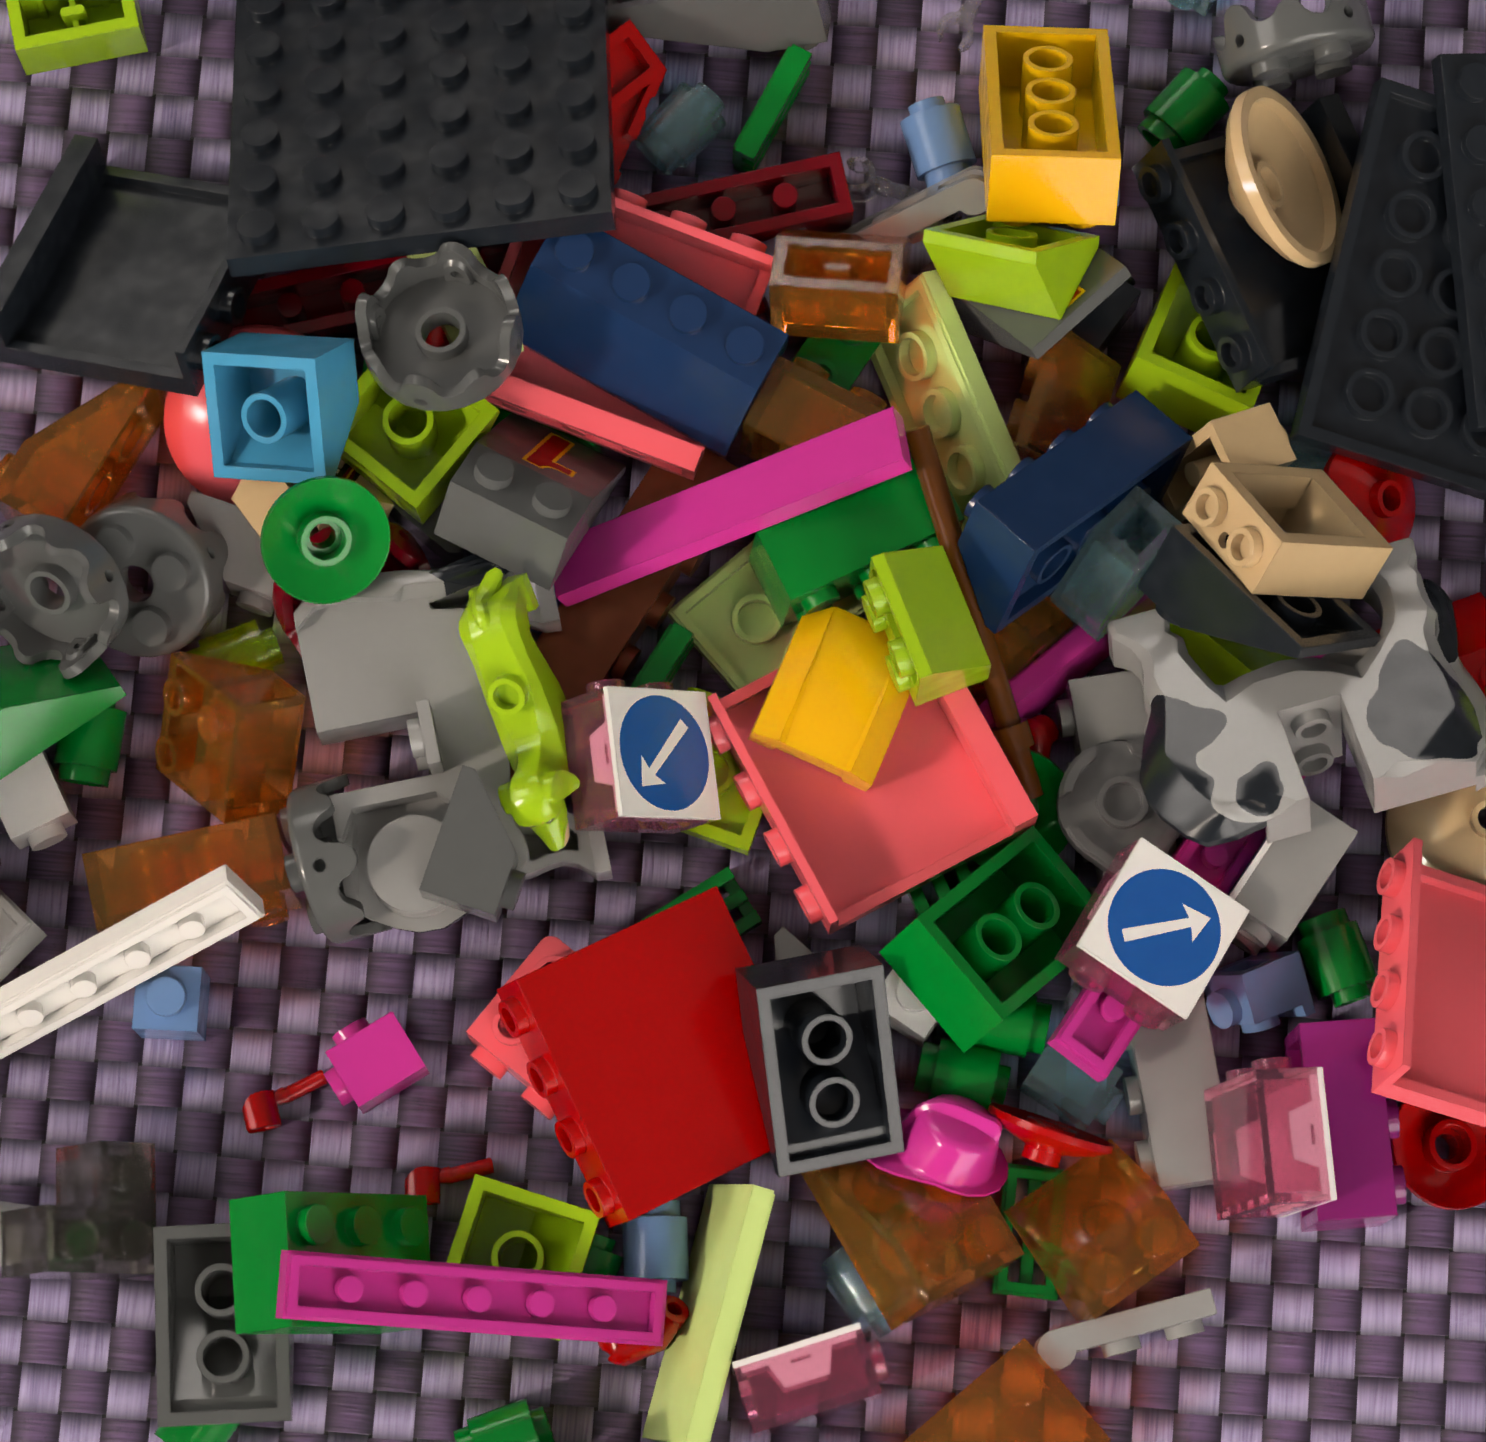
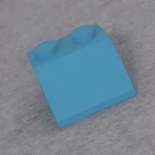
[201,332,359,483]

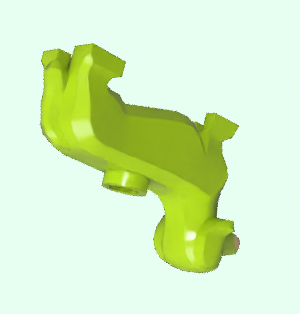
[458,567,592,851]

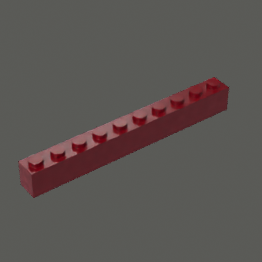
[233,151,854,339]

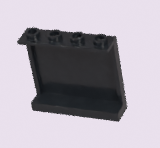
[1132,93,1360,393]
[0,134,267,397]

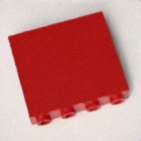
[497,886,770,1228]

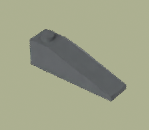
[608,0,832,52]

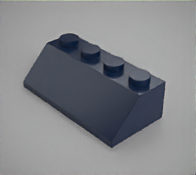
[516,231,789,458]
[957,390,1193,634]

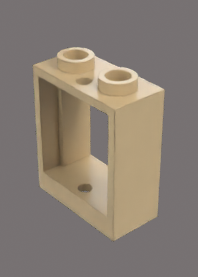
[1182,461,1393,599]

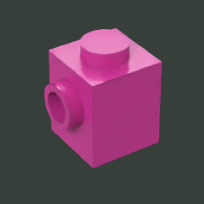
[323,1011,430,1114]

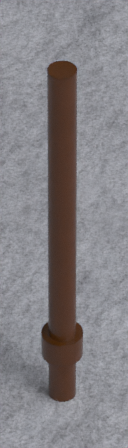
[906,425,1044,800]

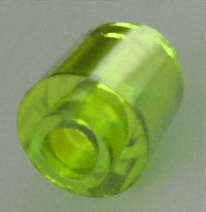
[186,619,285,700]

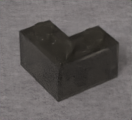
[1,1140,156,1281]

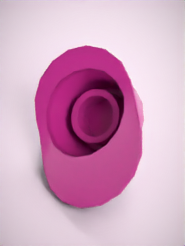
[867,1094,1008,1197]

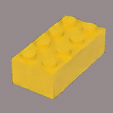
[979,25,1121,229]

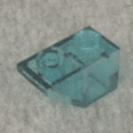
[1050,485,1182,642]

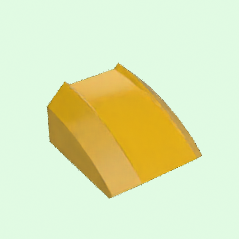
[748,606,910,792]

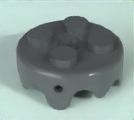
[1213,0,1375,92]
[355,242,524,411]
[79,492,228,657]
[0,513,129,679]
[279,773,392,944]

